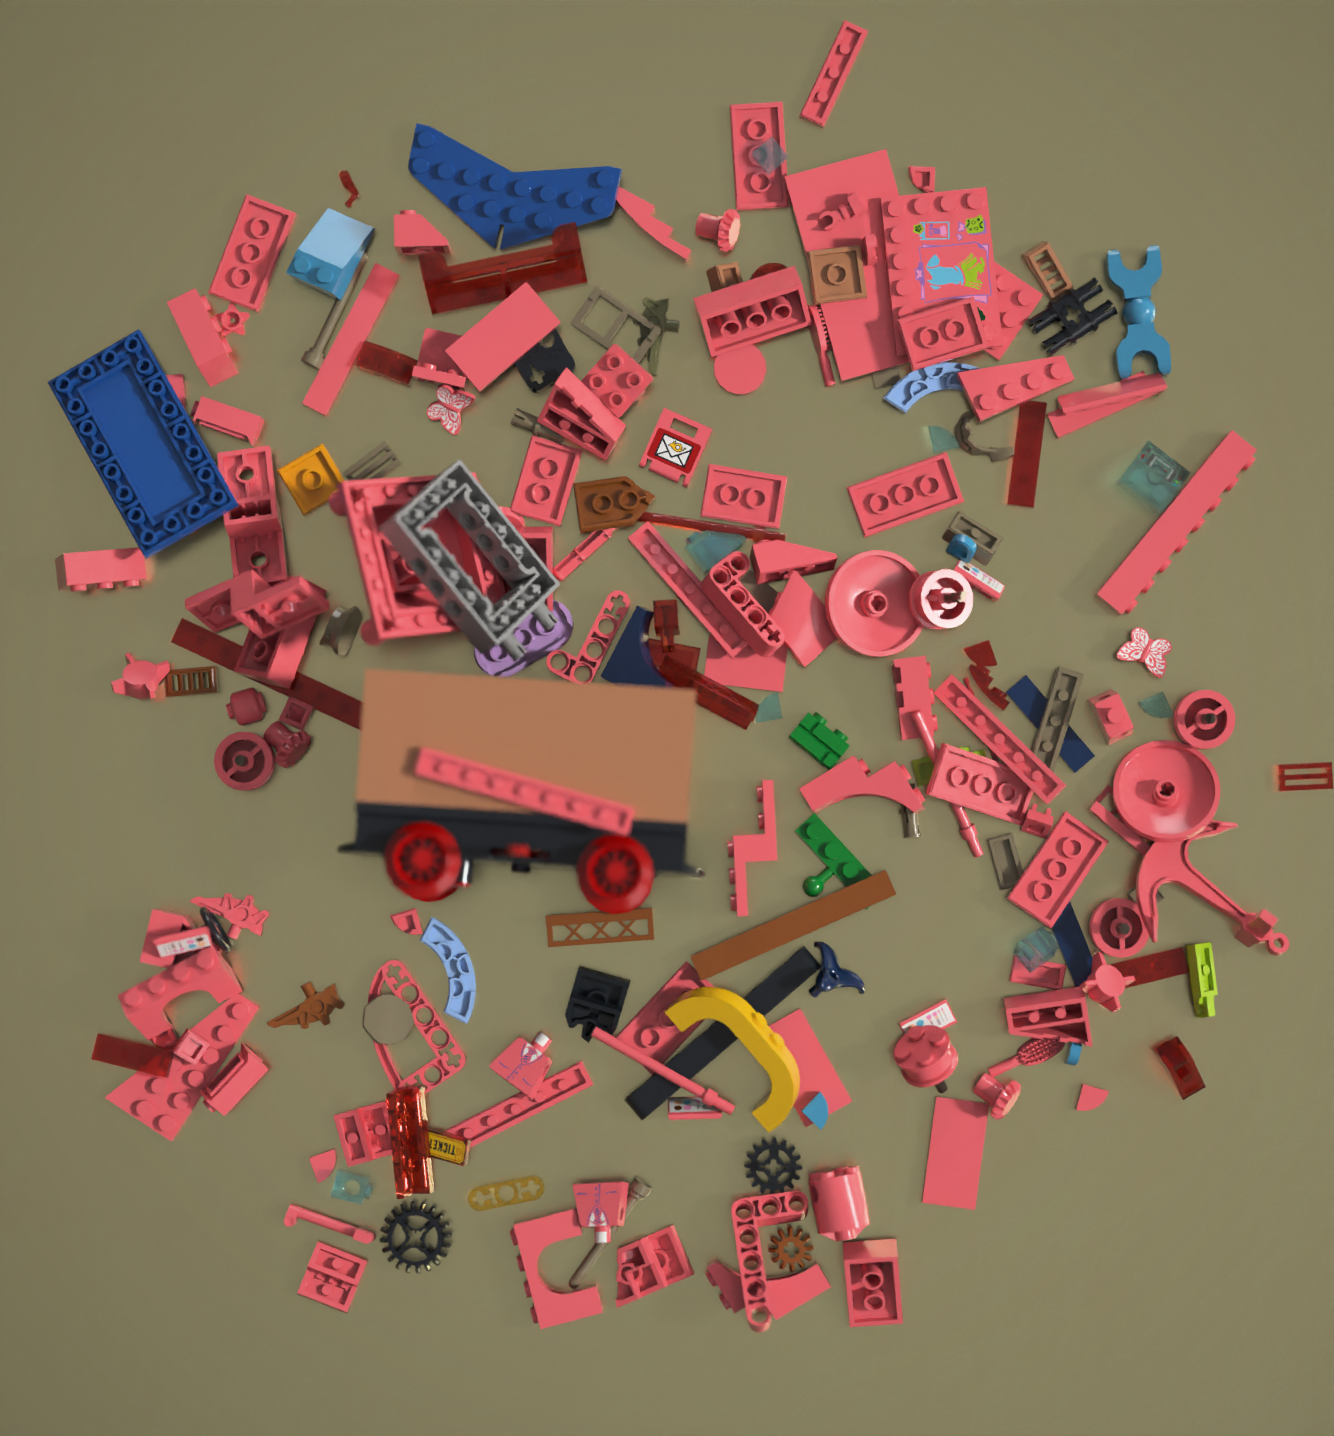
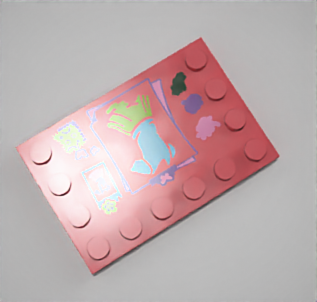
[880,187,1003,357]

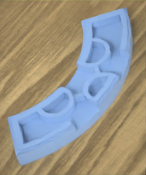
[883,362,980,413]
[420,917,476,1024]

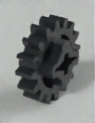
[744,1137,802,1194]

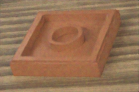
[807,245,867,305]

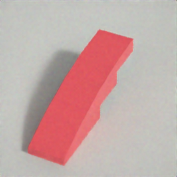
[616,187,691,263]

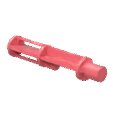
[553,528,616,581]

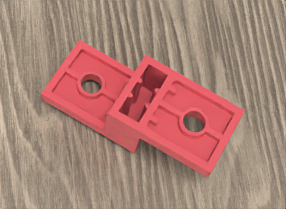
[217,445,288,586]
[185,570,329,639]
[727,780,777,916]

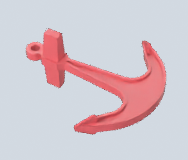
[1136,820,1289,956]

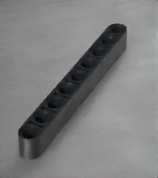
[624,946,821,1121]

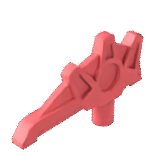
[190,893,269,940]

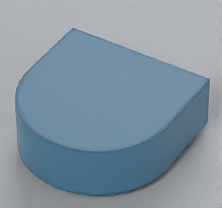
[946,534,977,563]
[1064,1041,1082,1066]

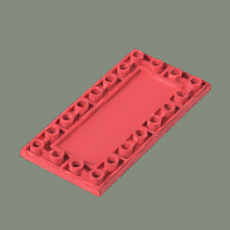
[784,149,909,381]

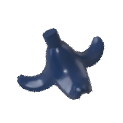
[809,942,865,998]

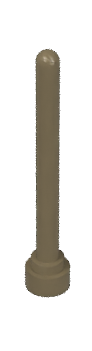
[301,251,368,370]
[569,1177,652,1289]

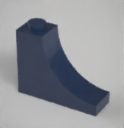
[600,606,674,689]

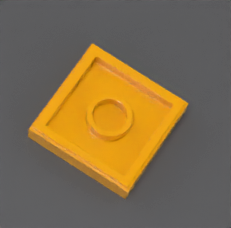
[277,443,345,516]

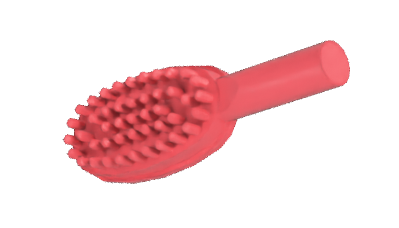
[808,305,836,386]
[988,1037,1065,1078]

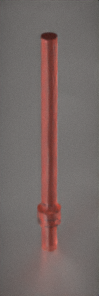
[637,511,786,542]

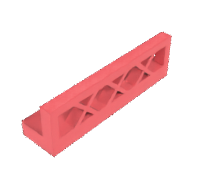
[1087,785,1190,857]

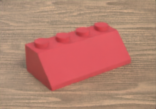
[693,266,812,357]
[234,576,327,689]

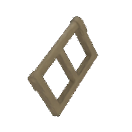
[571,284,663,364]

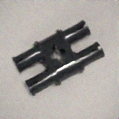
[1027,277,1118,356]

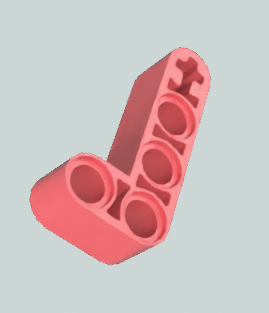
[701,551,785,658]
[546,590,630,683]

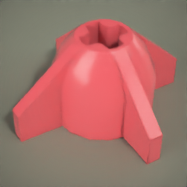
[111,653,170,700]
[1079,951,1135,1012]

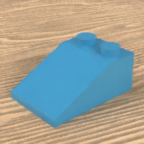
[286,208,375,300]

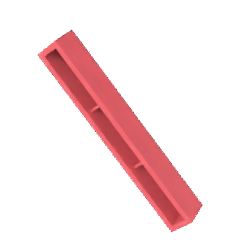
[1094,430,1257,616]

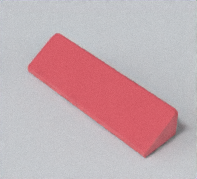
[1057,373,1167,416]

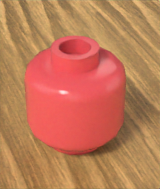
[226,688,267,726]

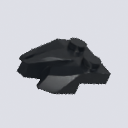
[565,966,630,1043]

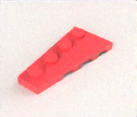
[956,355,1075,422]

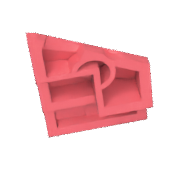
[768,569,837,667]
[616,1225,694,1308]

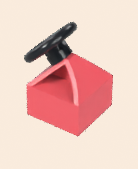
[139,907,232,968]

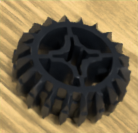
[380,1201,452,1274]

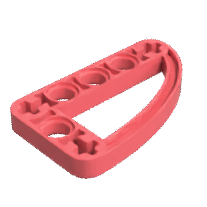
[368,960,466,1102]

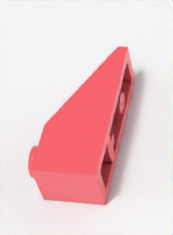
[750,540,837,584]

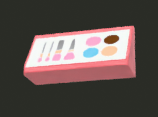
[953,559,1005,602]
[154,926,213,958]
[898,999,957,1035]
[668,1096,722,1120]

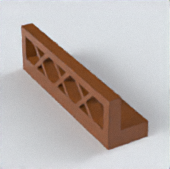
[545,908,654,947]

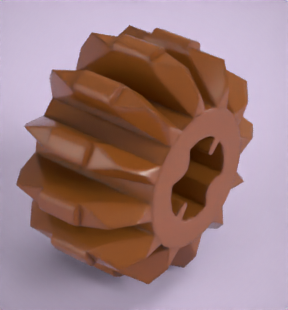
[768,1225,814,1272]

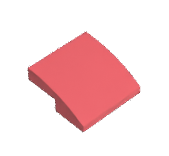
[333,1100,403,1167]
[297,1242,367,1314]

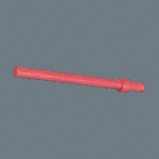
[911,711,984,858]
[591,1027,736,1115]

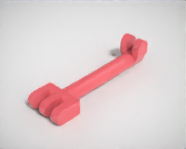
[284,1204,376,1244]

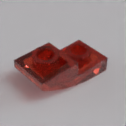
[355,341,418,386]
[967,663,1010,712]

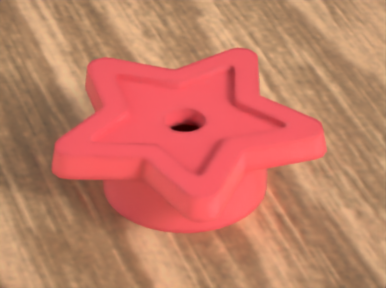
[215,303,250,336]

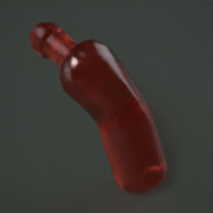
[339,170,359,207]

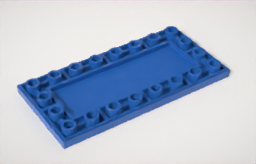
[48,329,239,559]

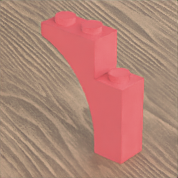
[799,755,926,814]
[705,1259,831,1320]

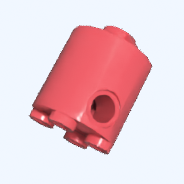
[808,1166,870,1241]

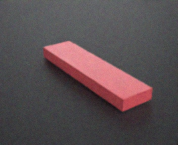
[799,20,868,128]
[1046,371,1154,439]

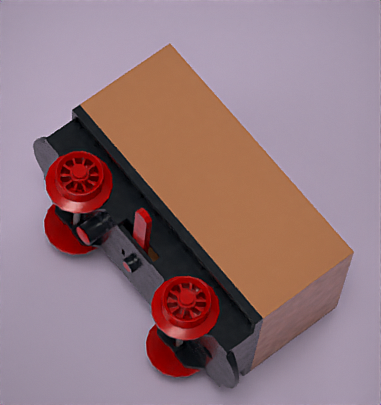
[337,669,706,914]

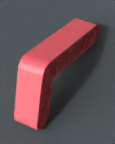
[731,1191,809,1333]

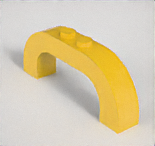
[665,987,800,1133]

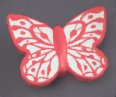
[427,384,475,435]
[1116,627,1172,678]

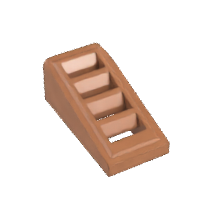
[1022,241,1074,301]

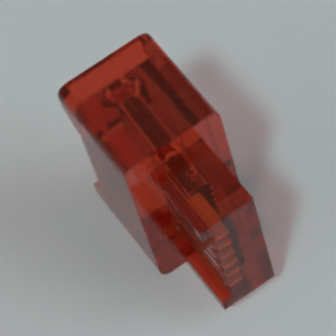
[653,599,680,653]

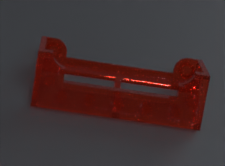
[418,222,588,316]

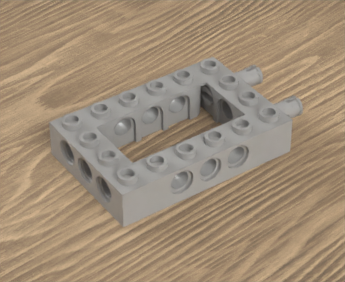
[379,459,560,662]

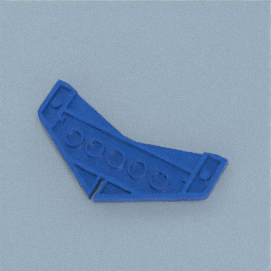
[408,123,623,250]

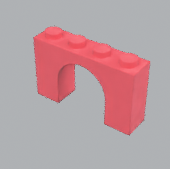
[117,945,242,1040]
[510,1206,603,1329]

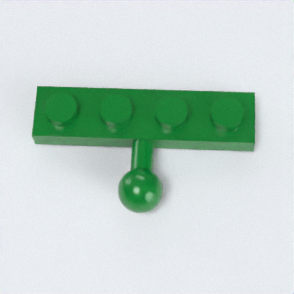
[794,813,872,909]

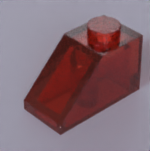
[1155,1036,1206,1100]

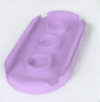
[474,600,573,678]

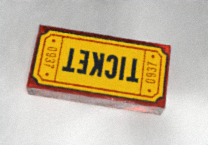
[416,1125,472,1167]

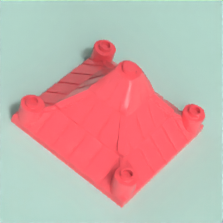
[329,472,506,646]

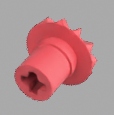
[695,209,741,252]
[263,721,311,768]
[973,1073,1021,1120]

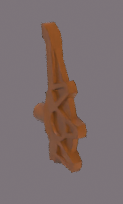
[267,981,345,1029]

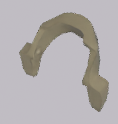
[955,409,1015,462]

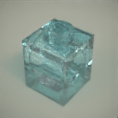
[1013,926,1059,973]
[330,1168,373,1205]

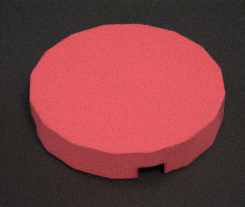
[714,344,766,395]

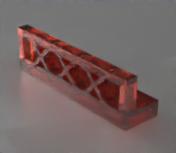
[658,655,759,730]
[386,1087,434,1199]

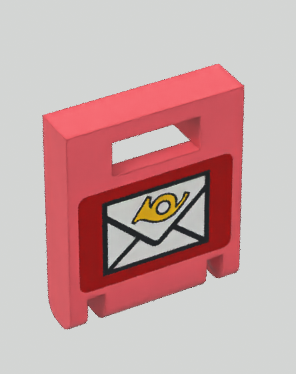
[639,408,713,487]

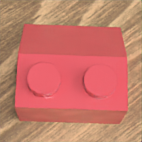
[394,210,451,255]

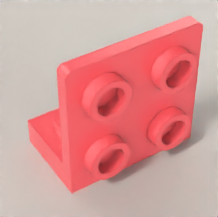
[412,328,468,391]

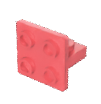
[581,344,653,417]

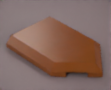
[573,476,656,533]

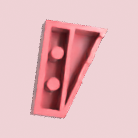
[167,288,239,387]
[537,367,626,460]
[55,547,146,592]
[891,655,938,741]
[1003,986,1093,1047]

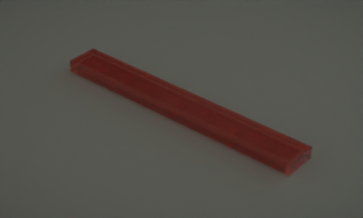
[171,618,363,730]

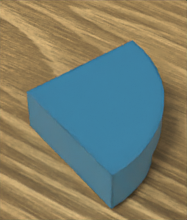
[801,1092,828,1130]

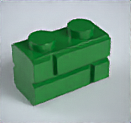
[788,712,850,771]

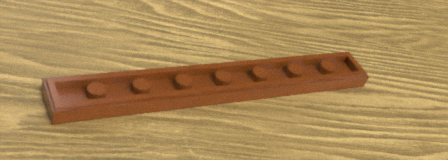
[690,870,896,981]

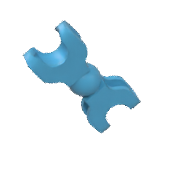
[1107,245,1171,379]

